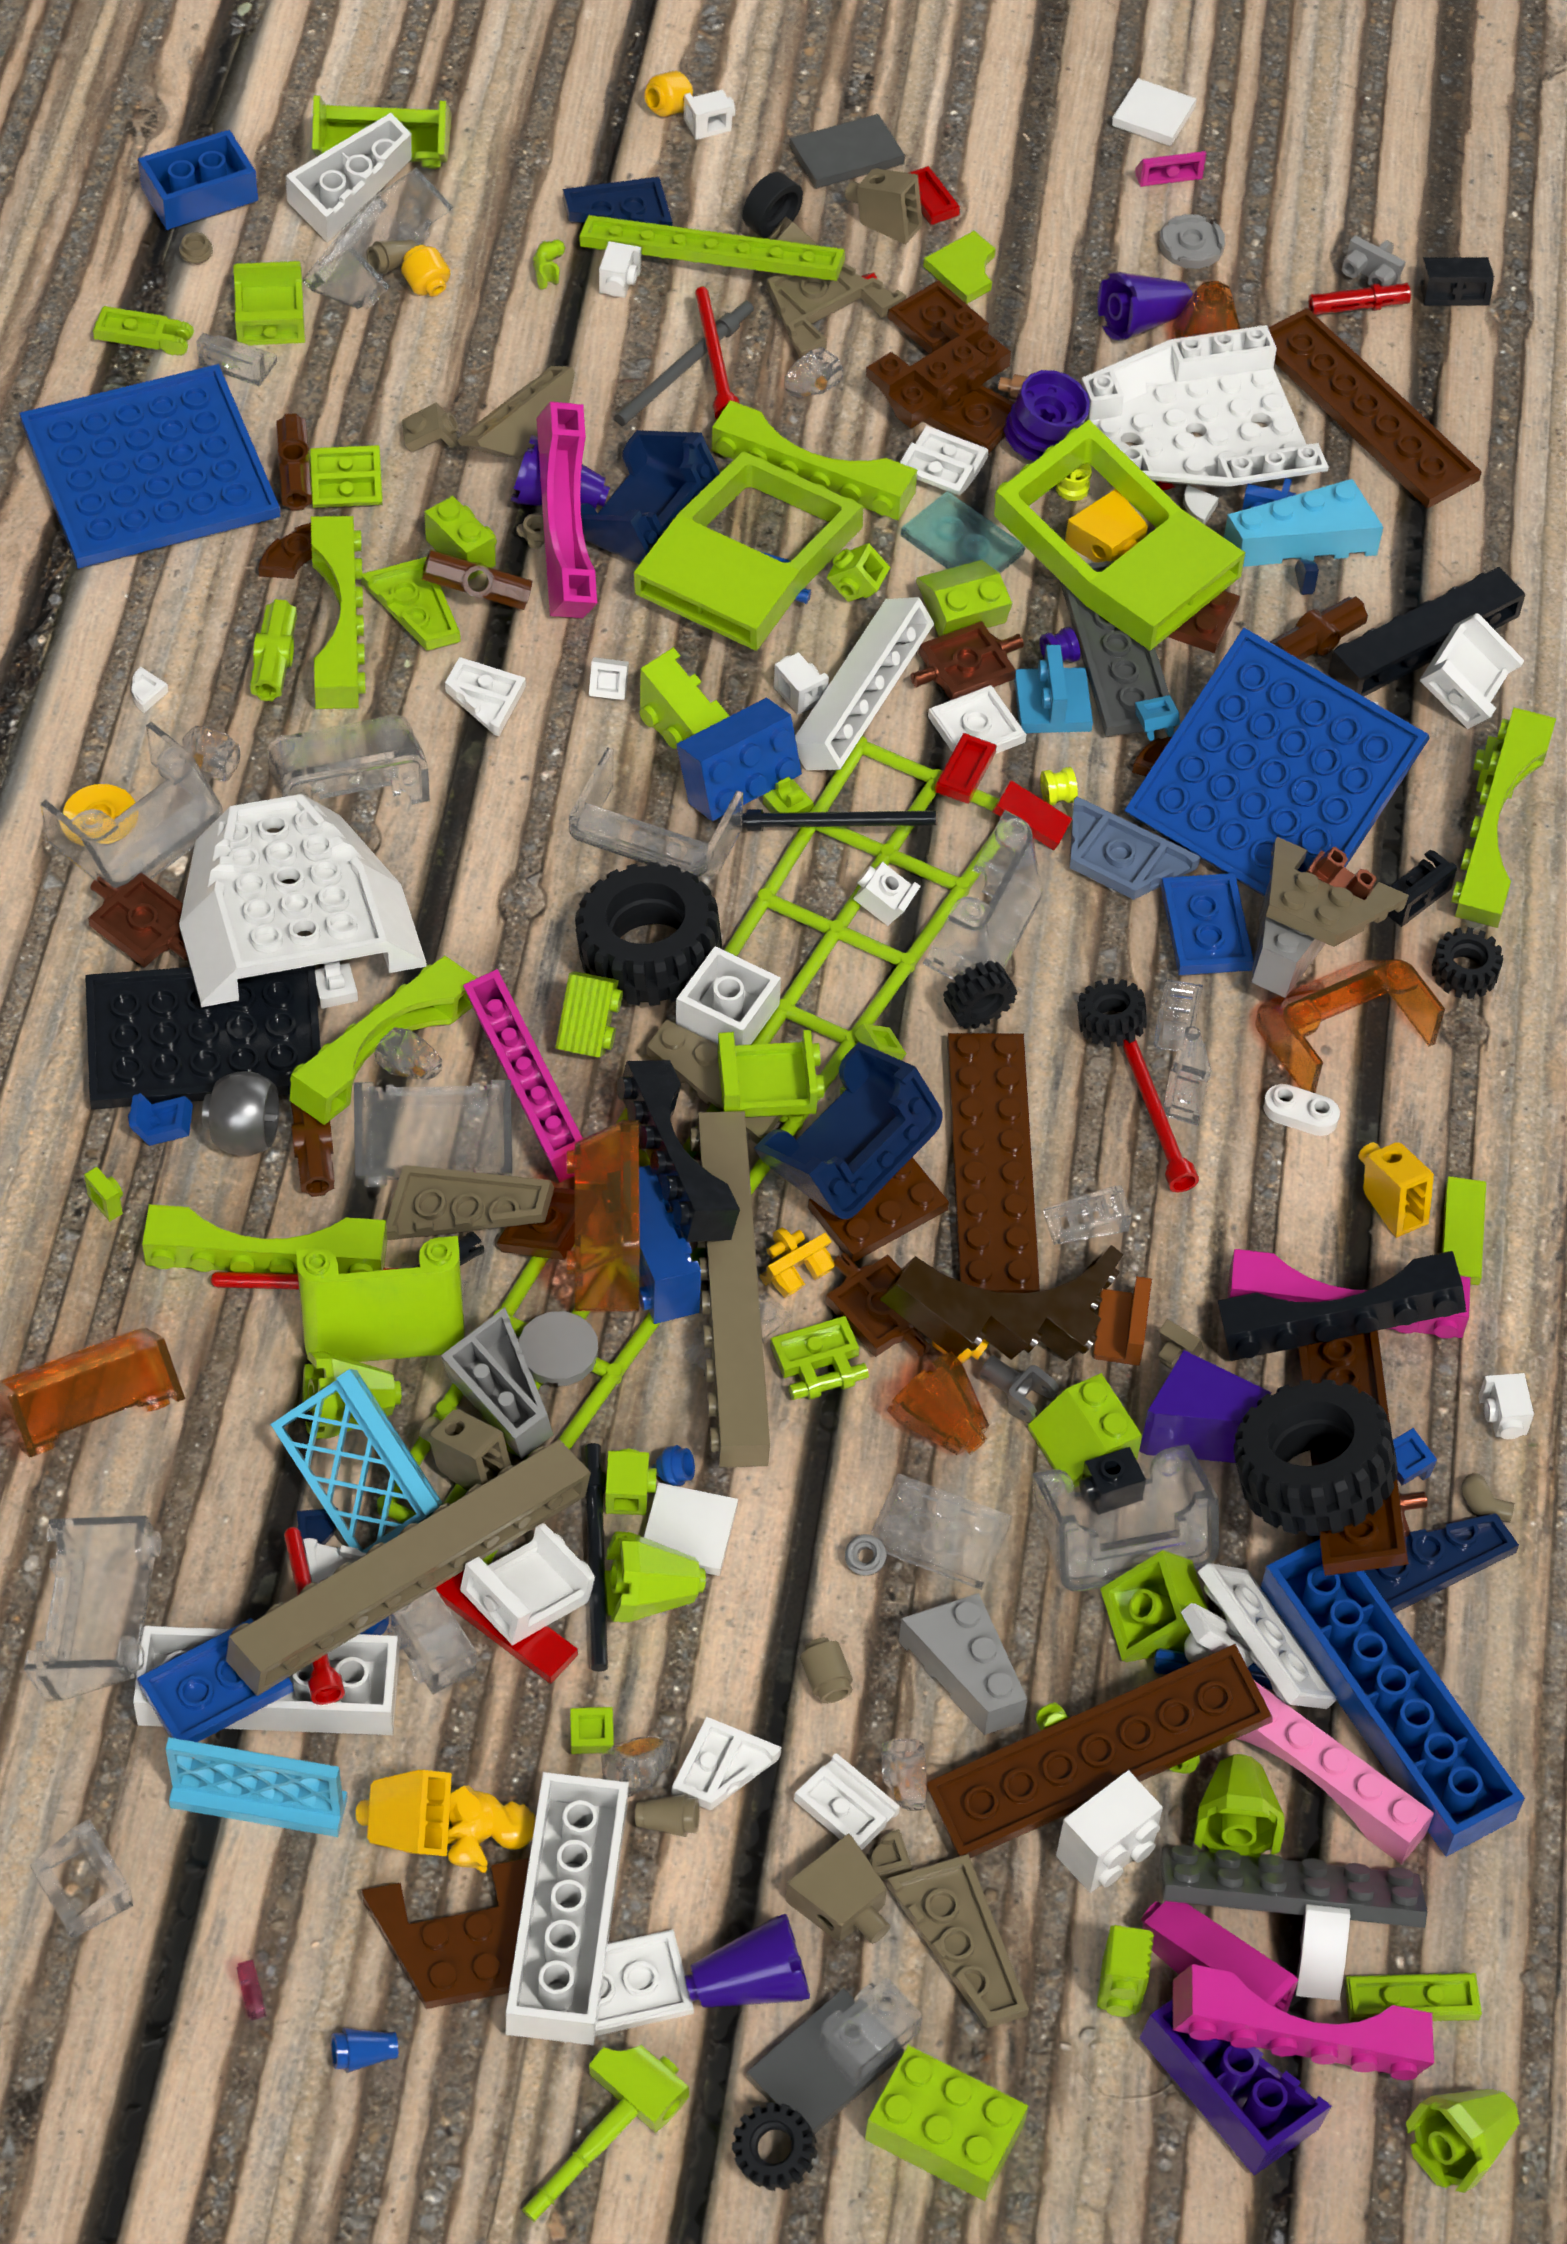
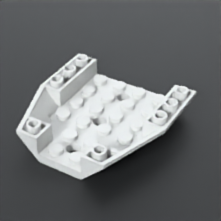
[1082,325,1329,487]
[179,794,426,1007]

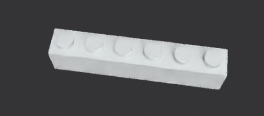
[795,597,934,770]

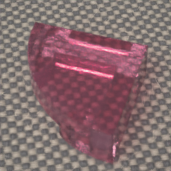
[236,1959,266,2021]

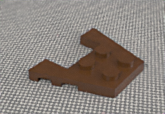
[362,1858,529,2009]

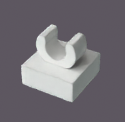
[589,657,629,700]
[315,961,358,1009]

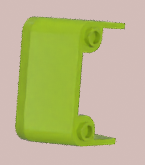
[312,95,451,168]

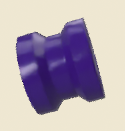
[1039,627,1081,663]

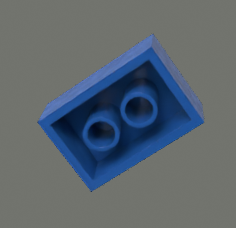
[138,129,258,230]
[676,697,802,821]

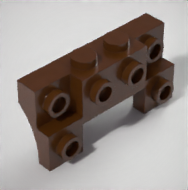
[866,305,1011,429]

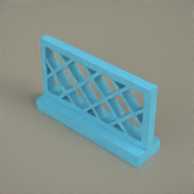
[270,1369,443,1553]
[165,1737,348,1837]

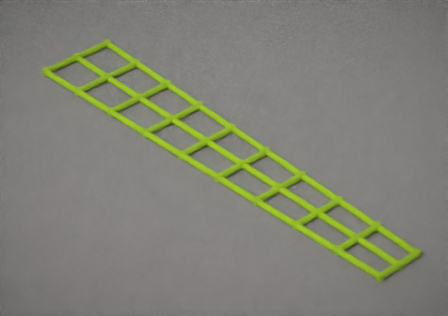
[377,736,1015,1566]

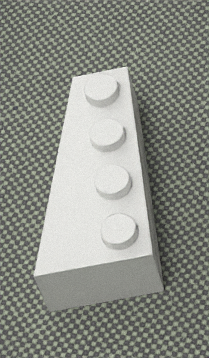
[286,113,411,243]

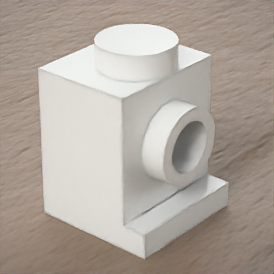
[684,90,736,140]
[599,241,641,298]
[774,652,829,715]
[853,862,921,926]
[1478,1373,1534,1439]

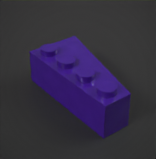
[1139,1999,1332,2176]

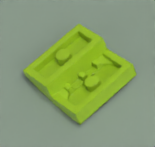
[310,445,383,508]

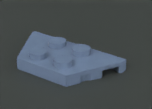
[1069,796,1200,900]

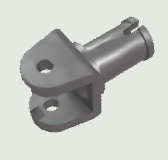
[980,1355,1059,1422]

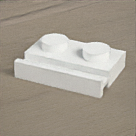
[794,1753,900,1850]

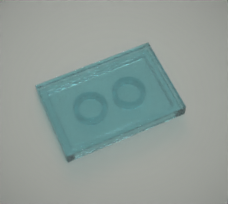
[901,491,1025,573]

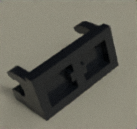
[1420,257,1494,306]
[1385,850,1458,927]

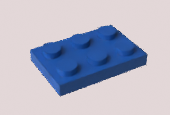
[1161,873,1254,975]
[137,1618,294,1742]

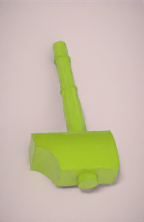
[522,2045,690,2222]

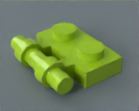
[770,1316,869,1401]

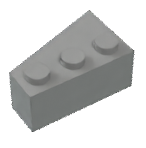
[1251,881,1326,998]
[441,1307,553,1460]
[898,1593,1027,1735]

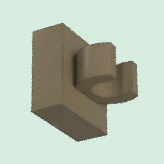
[1158,1319,1204,1369]

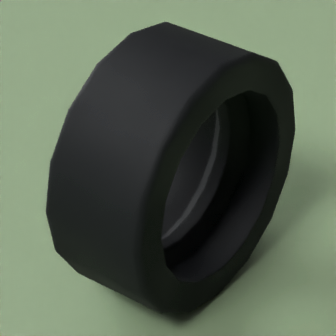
[742,171,803,238]

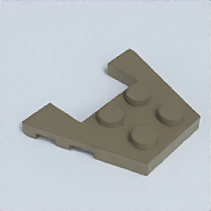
[767,263,906,362]
[1266,837,1409,947]

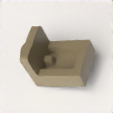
[402,402,459,452]

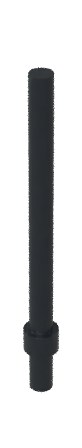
[718,809,938,831]
[585,1443,608,1672]

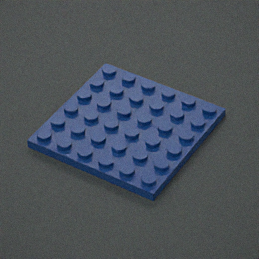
[19,364,281,569]
[1124,627,1430,896]

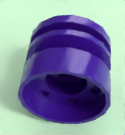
[1004,370,1090,461]

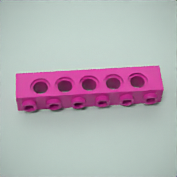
[463,969,594,1183]

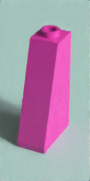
[1141,1901,1299,2013]

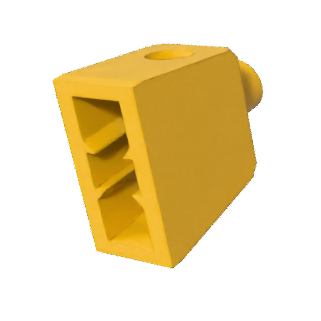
[1065,489,1148,563]
[1358,1142,1434,1238]
[355,1770,452,1856]

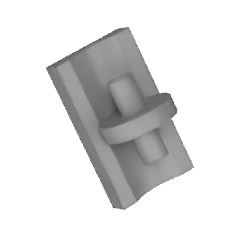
[1342,235,1406,286]

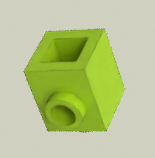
[606,1448,657,1515]

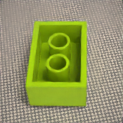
[865,2045,1029,2201]

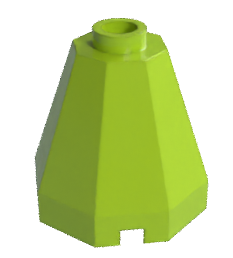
[302,1352,402,1439]
[605,1532,706,1622]
[1194,1754,1285,1857]
[1406,2089,1520,2193]

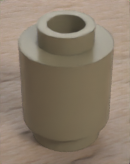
[800,1638,853,1704]

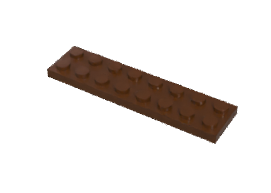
[1268,308,1482,509]
[947,1033,1040,1293]
[1299,1330,1409,1576]
[926,1644,1273,1858]

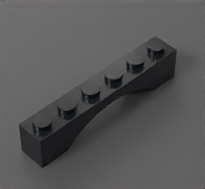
[617,1060,740,1242]
[1218,1251,1466,1361]

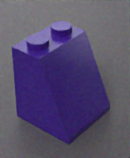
[1139,1350,1272,1463]

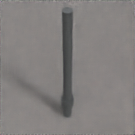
[615,301,754,426]

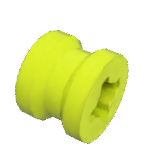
[1056,463,1092,501]
[1040,767,1078,806]

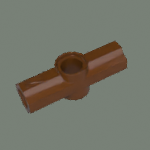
[276,413,312,511]
[421,549,533,610]
[1270,596,1368,661]
[291,1102,335,1197]

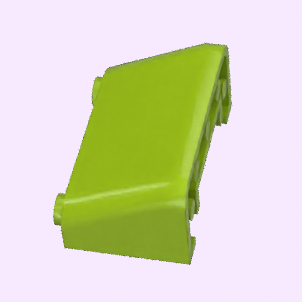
[296,1236,465,1362]

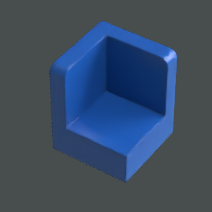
[1393,1428,1437,1486]

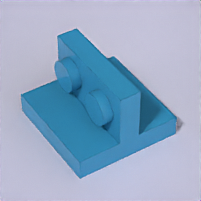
[1014,645,1093,733]

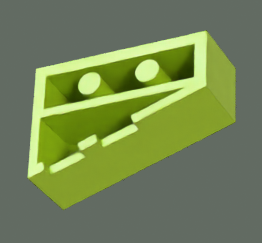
[639,647,729,749]

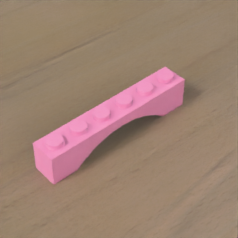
[1236,1681,1434,1865]

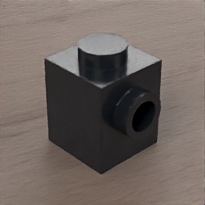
[1079,1447,1146,1515]

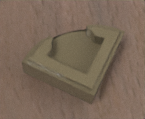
[869,1829,912,1881]

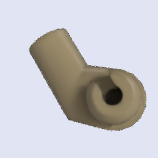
[1461,1473,1514,1523]

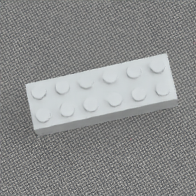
[133,1626,400,1735]
[506,1772,629,2045]

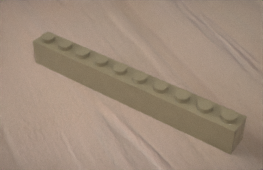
[690,1111,770,1467]
[226,1439,591,1696]

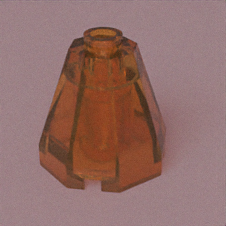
[1171,281,1241,339]
[887,1352,989,1455]

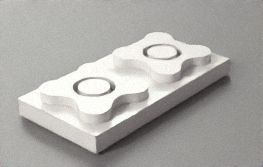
[1198,1563,1337,1709]

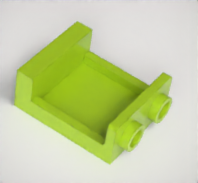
[233,261,305,346]
[717,1030,824,1117]

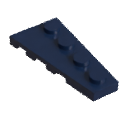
[1364,1513,1519,1613]

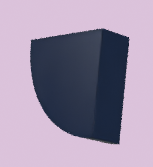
[1295,559,1319,595]
[297,1508,338,1553]

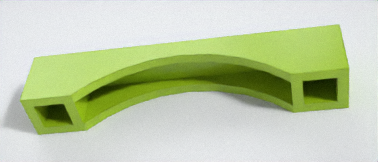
[711,400,918,521]
[311,516,366,709]
[1451,707,1556,928]
[289,955,477,1125]
[142,1204,388,1274]

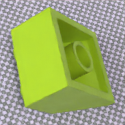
[916,560,1013,637]
[1027,1373,1142,1491]
[1100,1550,1208,1662]

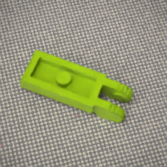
[93,306,194,356]

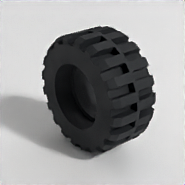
[575,862,722,1006]
[1233,1379,1398,1536]

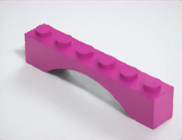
[536,402,597,618]
[1227,1249,1471,1338]
[1173,1964,1434,2080]

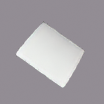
[900,426,988,496]

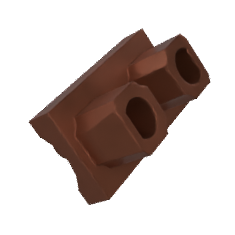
[1306,847,1377,900]

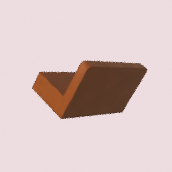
[1093,1276,1152,1366]

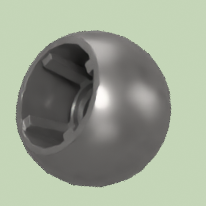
[202,1071,279,1156]

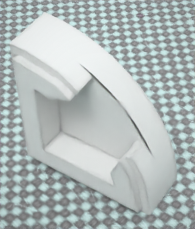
[1183,485,1219,525]
[132,667,168,713]

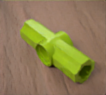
[250,599,297,701]

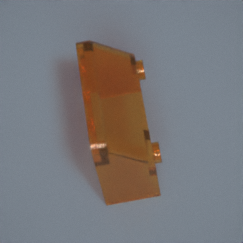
[1255,959,1445,1093]
[567,1120,640,1311]
[0,1328,185,1458]

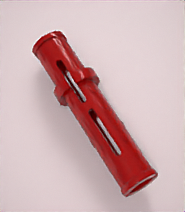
[1308,282,1411,315]

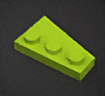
[361,557,461,651]

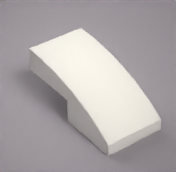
[1295,1904,1350,2001]

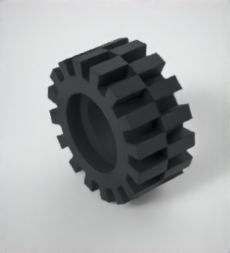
[1432,927,1503,999]
[943,961,1017,1029]
[1077,978,1147,1047]
[732,2102,817,2191]

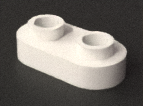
[1263,1084,1340,1136]

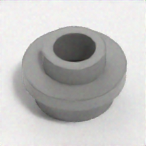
[845,1534,886,1576]

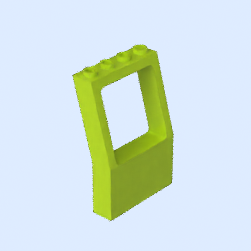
[994,420,1245,651]
[634,451,863,651]

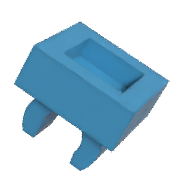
[1135,695,1180,741]

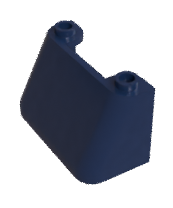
[581,430,720,565]
[754,1042,943,1219]

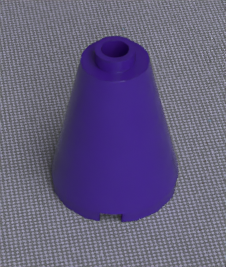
[1097,272,1194,340]
[510,435,610,510]
[685,1914,810,2008]

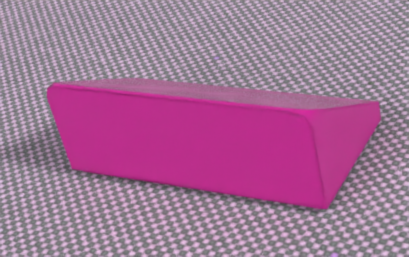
[1135,151,1206,187]

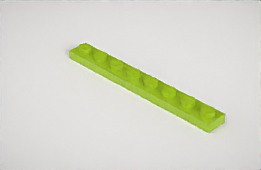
[579,215,845,281]

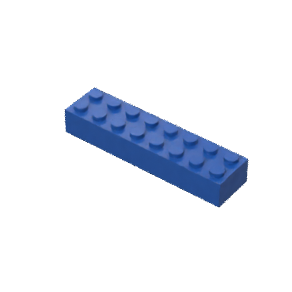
[1260,1539,1525,1857]

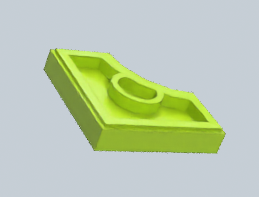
[923,230,996,304]

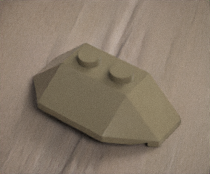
[457,366,575,459]

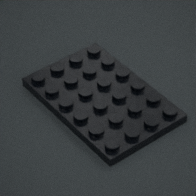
[85,965,321,1110]

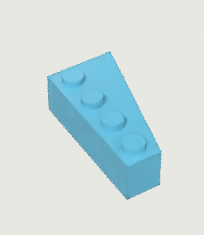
[1224,479,1383,567]

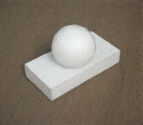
[1181,1603,1253,1668]

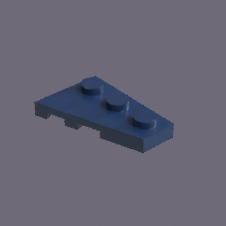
[563,177,673,226]

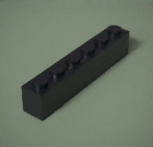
[1328,567,1526,696]

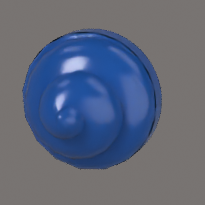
[651,1445,695,1486]

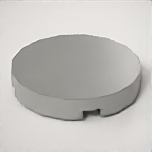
[1159,214,1225,269]
[519,1311,598,1386]

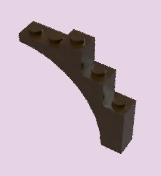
[880,1245,1124,1361]

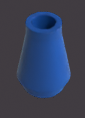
[331,2028,398,2073]

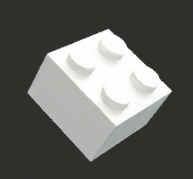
[676,946,781,1045]
[1056,1770,1163,1893]

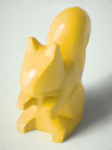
[447,1785,536,1873]

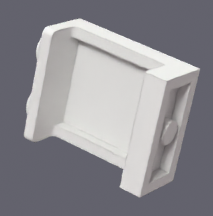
[1420,613,1524,729]
[460,1523,595,1645]

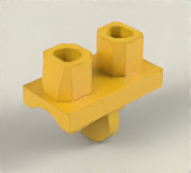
[759,1227,835,1298]

